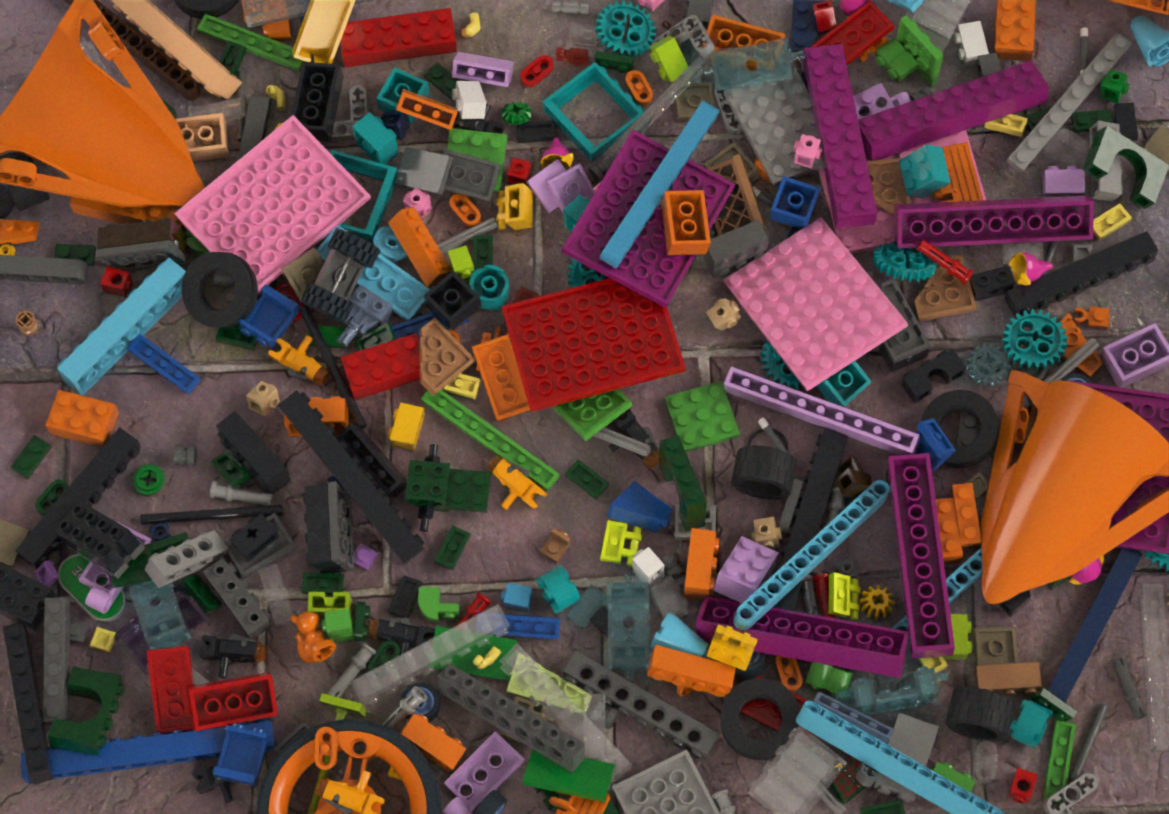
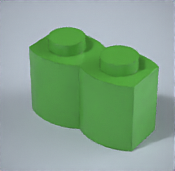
[875,38,918,83]
[806,662,854,697]

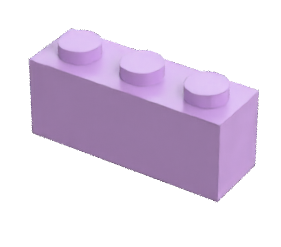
[452,52,514,87]

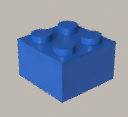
[770,176,821,229]

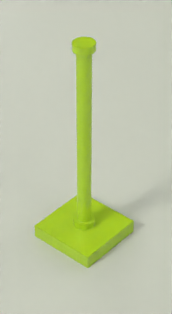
[307,693,367,814]

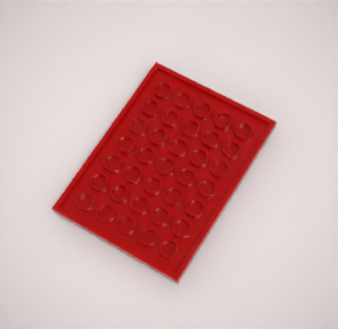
[502,278,686,412]

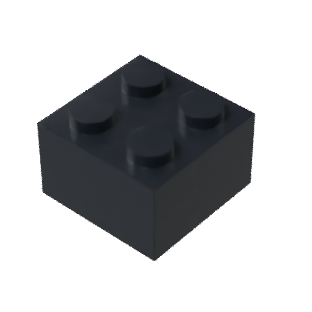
[424,271,481,331]

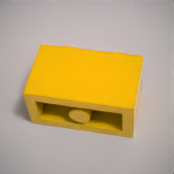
[388,402,425,451]

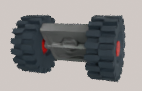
[300,228,381,323]

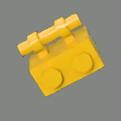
[496,183,533,230]
[706,624,758,671]

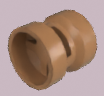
[15,310,39,336]

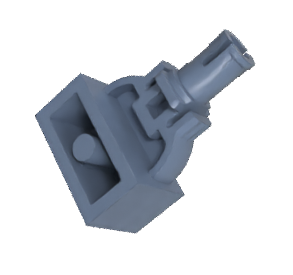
[337,284,394,347]

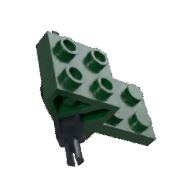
[405,444,491,532]

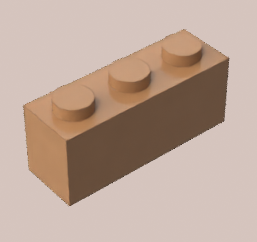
[974,662,1042,697]

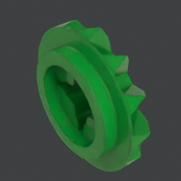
[501,101,532,125]
[132,464,165,496]

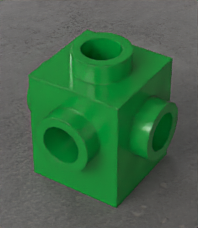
[1100,69,1130,104]

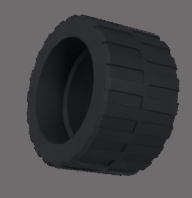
[0,152,49,212]
[731,445,797,500]
[945,686,1015,742]

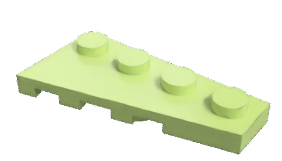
[506,653,592,716]

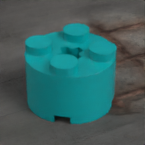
[469,265,510,311]
[535,565,581,614]
[1009,700,1053,749]

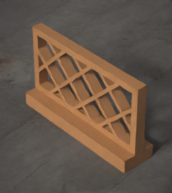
[707,154,767,236]

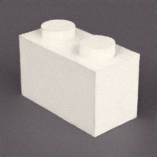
[954,21,989,67]
[452,81,486,119]
[633,547,664,590]

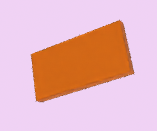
[472,334,530,422]

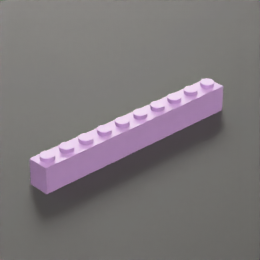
[723,367,920,455]

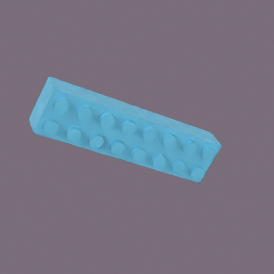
[57,258,186,396]

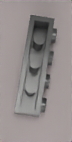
[203,558,271,640]

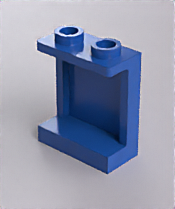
[238,284,300,348]
[896,418,956,473]
[213,723,269,787]

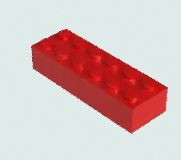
[340,8,457,68]

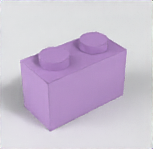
[1042,166,1085,195]

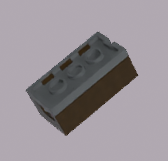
[96,217,187,271]

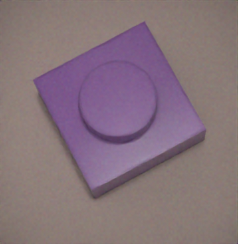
[354,543,378,571]
[35,560,59,587]

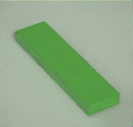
[1042,719,1076,805]

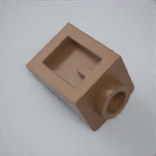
[540,528,571,564]

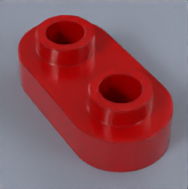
[520,55,554,88]

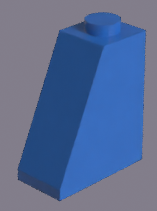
[607,481,673,533]

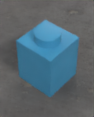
[501,583,533,613]

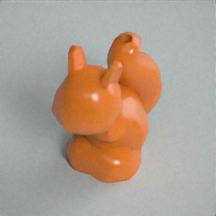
[290,611,336,664]

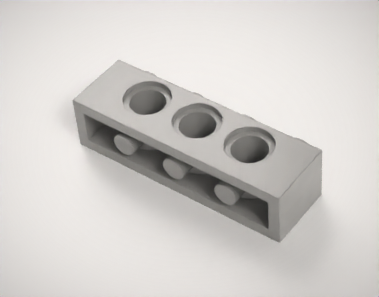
[145,530,228,588]

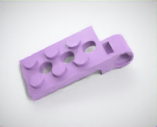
[853,83,912,119]
[79,521,152,614]
[443,731,525,814]

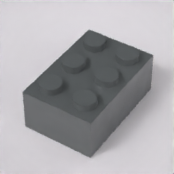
[704,220,769,278]

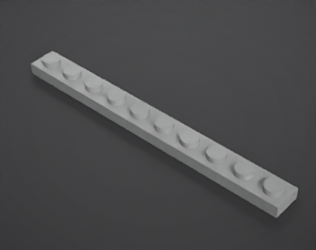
[1006,32,1132,173]

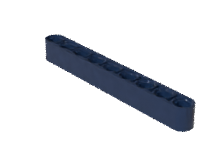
[1048,548,1142,703]

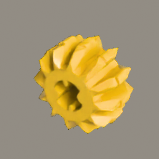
[860,584,895,620]

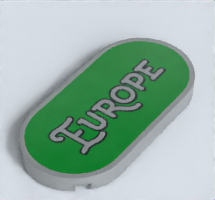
[58,554,126,622]

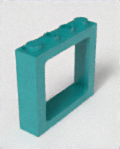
[542,62,645,163]
[330,149,398,243]

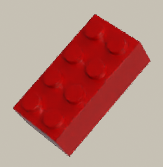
[341,333,420,400]
[186,672,278,731]

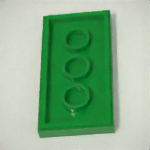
[429,626,518,681]
[522,749,615,803]

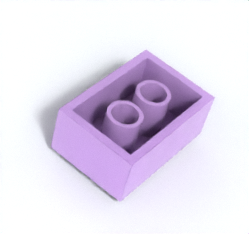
[1099,323,1169,388]
[713,536,779,603]

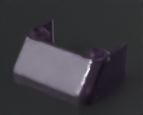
[114,586,212,676]

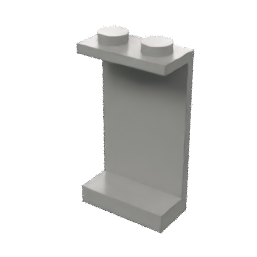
[874,713,939,802]

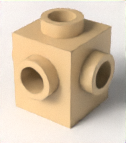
[706,298,741,331]
[246,381,280,417]
[751,517,782,550]

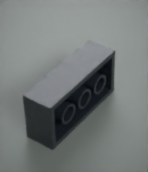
[291,62,344,142]
[216,411,290,495]

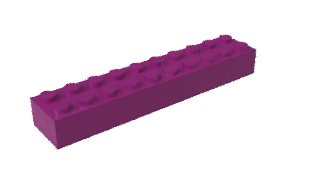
[802,44,877,229]
[858,60,1049,161]
[894,196,1094,248]
[887,453,955,659]
[696,595,910,678]

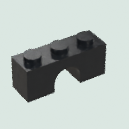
[901,349,966,404]

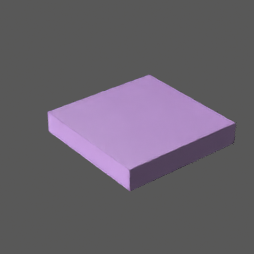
[526,159,566,213]
[546,163,594,215]

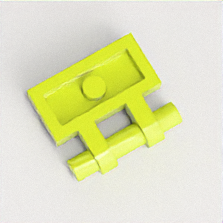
[600,520,642,567]
[828,572,861,620]

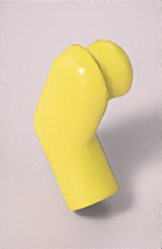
[461,13,480,38]
[266,85,286,111]
[473,646,501,669]

